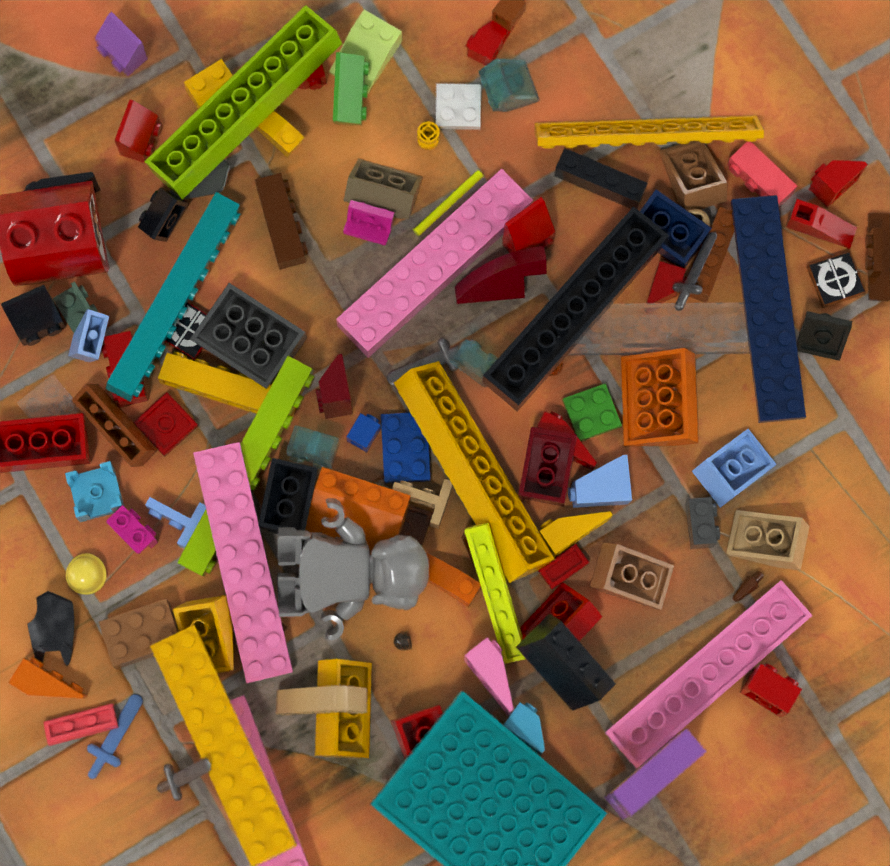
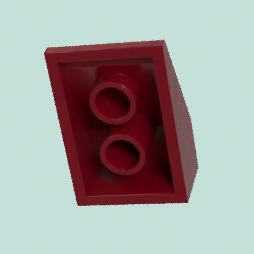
[518,427,577,507]

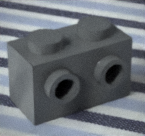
[685,497,720,549]

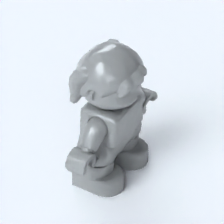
[278,498,429,640]

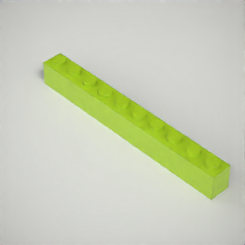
[177,356,315,576]

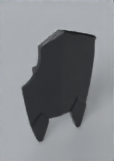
[27,591,74,666]

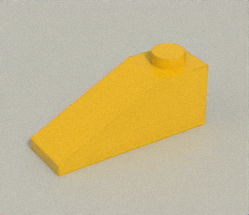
[256,111,304,158]
[539,511,613,557]

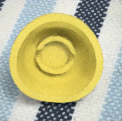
[66,553,107,595]

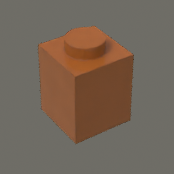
[492,0,526,31]

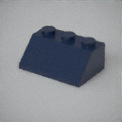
[640,190,712,268]

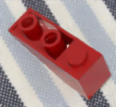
[786,199,857,249]

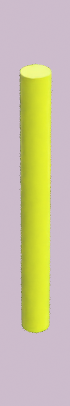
[413,170,484,236]

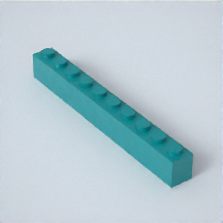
[106,192,241,402]

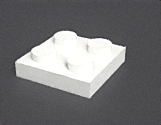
[436,84,481,130]

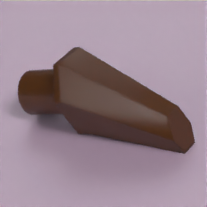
[733,571,764,602]

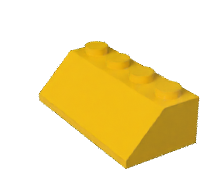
[315,659,372,758]

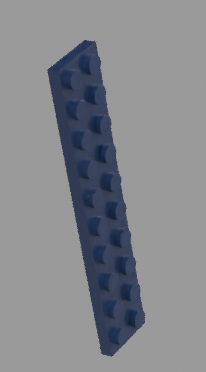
[731,195,806,423]

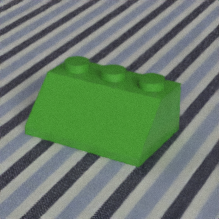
[333,52,369,125]

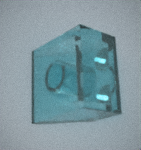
[478,58,540,112]

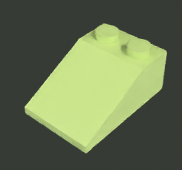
[329,10,402,93]

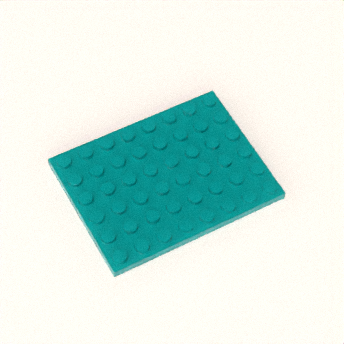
[370,691,607,866]

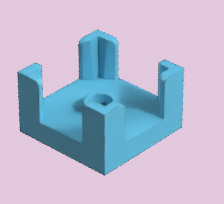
[65,461,124,522]

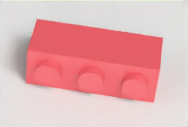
[727,142,797,207]

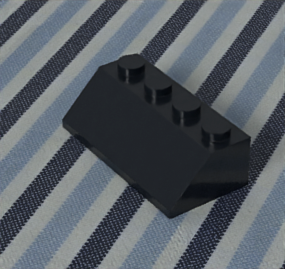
[516,614,616,711]

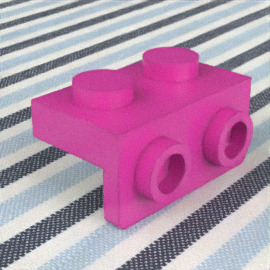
[343,200,394,245]
[106,505,158,554]

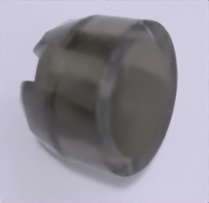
[394,631,412,651]

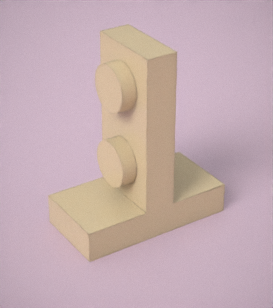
[392,479,453,529]

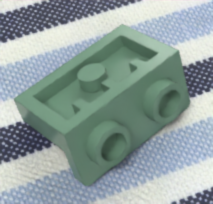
[53,281,98,333]

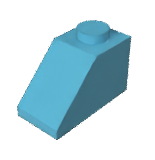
[503,702,545,755]

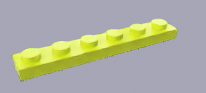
[464,523,525,664]

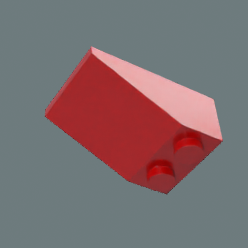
[502,197,555,253]

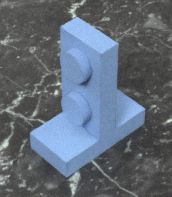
[145,497,206,549]

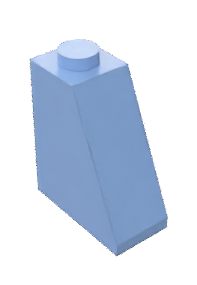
[568,455,632,508]

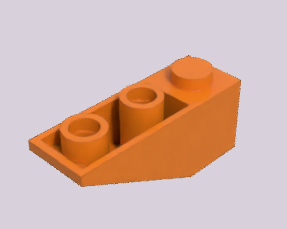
[8,657,87,699]

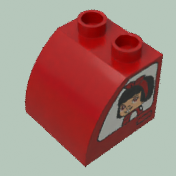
[0,181,109,287]

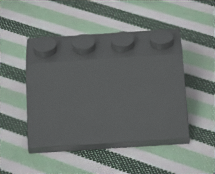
[190,283,307,389]

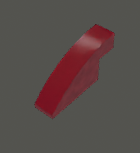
[455,246,547,304]

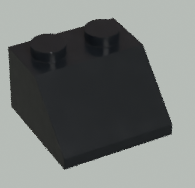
[138,188,189,242]

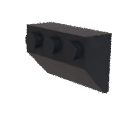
[258,458,318,535]

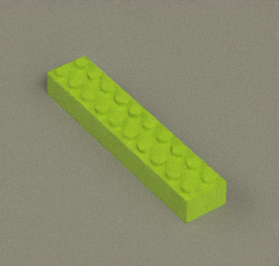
[144,5,342,200]

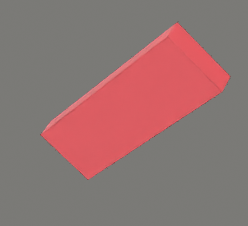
[43,703,119,746]

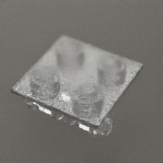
[17,374,80,418]

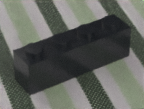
[554,148,648,209]

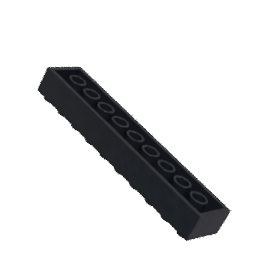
[482,206,669,412]

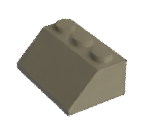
[343,159,423,219]

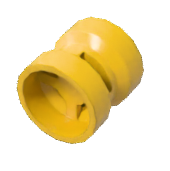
[417,121,440,150]

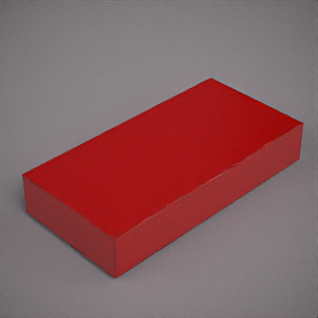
[538,544,590,590]

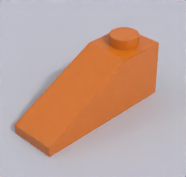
[426,552,481,608]

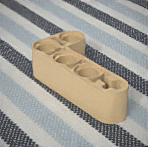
[276,686,367,715]

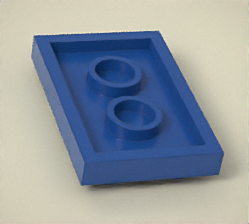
[381,413,431,484]

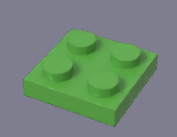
[562,383,622,442]

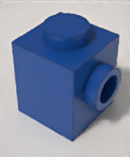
[346,413,381,453]

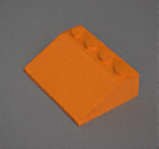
[621,348,699,447]
[305,467,411,555]

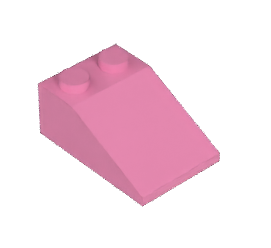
[464,638,513,715]

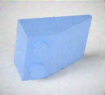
[692,429,777,508]

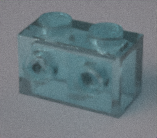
[448,339,498,388]
[286,425,340,469]

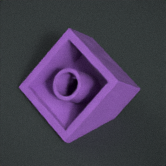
[95,12,147,76]

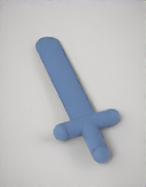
[87,694,143,779]

